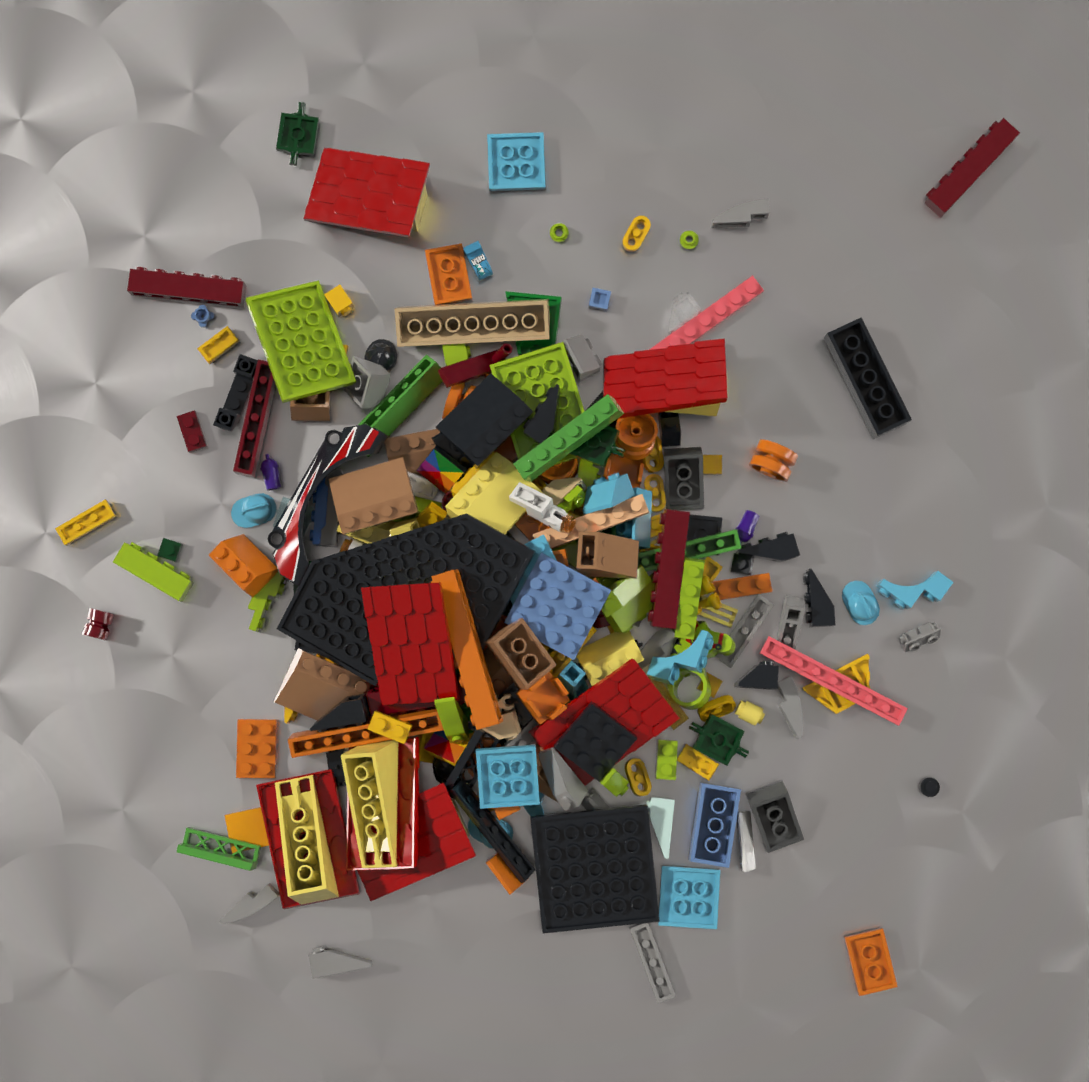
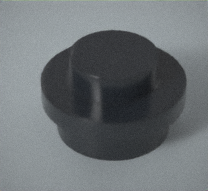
[920,778,940,797]

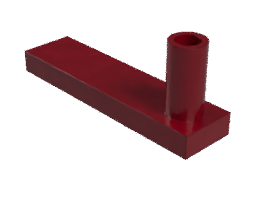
[438,343,513,388]

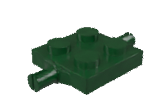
[276,102,319,166]
[570,426,625,467]
[689,714,749,766]

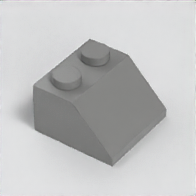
[562,335,602,382]
[344,356,391,409]

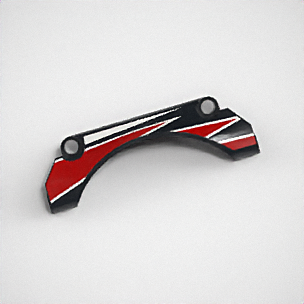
[268,424,388,586]

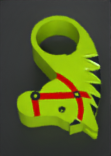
[667,621,736,710]

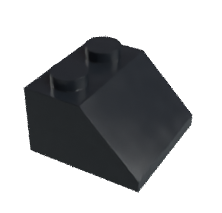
[734,661,779,690]

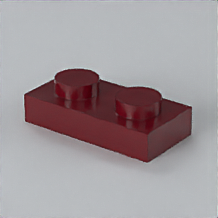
[177,410,207,453]

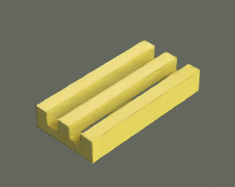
[698,596,738,628]

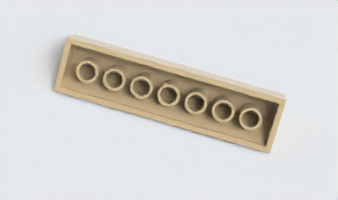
[395,299,550,347]

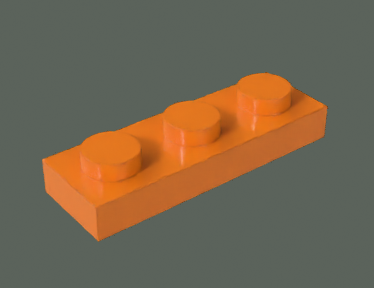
[712,573,772,600]

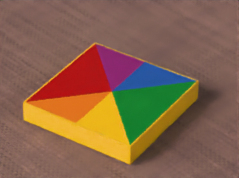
[423,729,475,766]

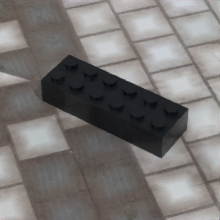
[824,317,912,439]

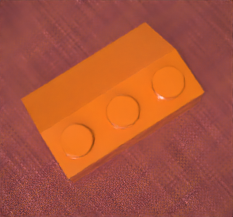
[209,534,278,598]

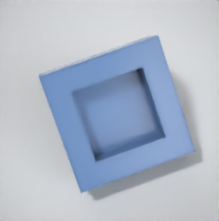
[589,288,611,311]

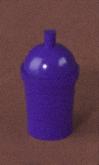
[260,454,281,491]
[736,510,760,544]

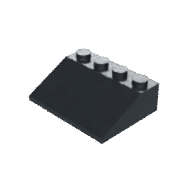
[435,373,533,469]

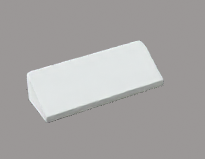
[736,811,756,872]

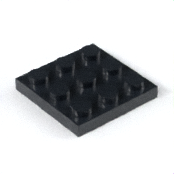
[554,701,637,782]

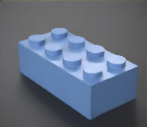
[688,782,741,868]

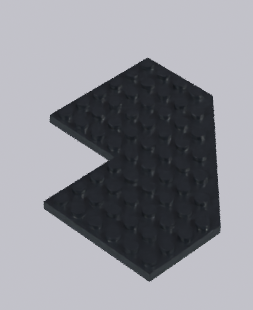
[277,513,536,686]

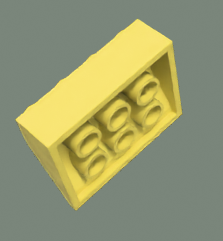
[445,452,542,534]

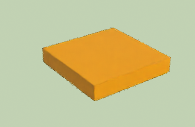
[224,807,269,853]

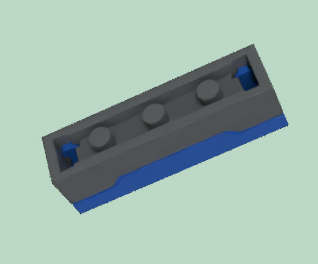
[310,469,343,547]

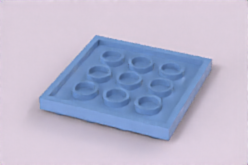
[504,553,611,660]

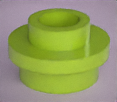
[550,223,569,242]
[680,231,699,250]

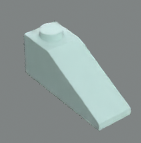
[646,796,675,859]

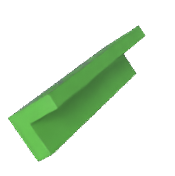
[177,827,261,871]

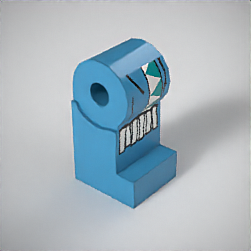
[463,241,493,281]

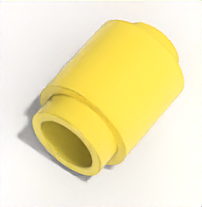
[735,700,765,726]

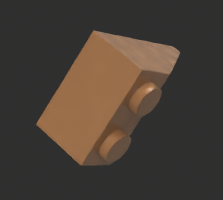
[290,391,331,421]

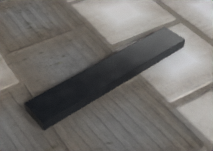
[448,778,536,883]

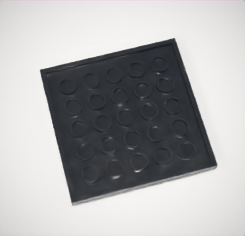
[530,804,660,934]

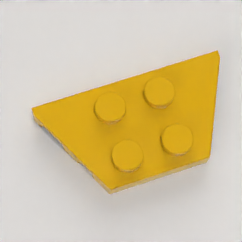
[802,654,870,714]

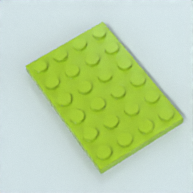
[246,280,356,403]
[490,342,584,466]

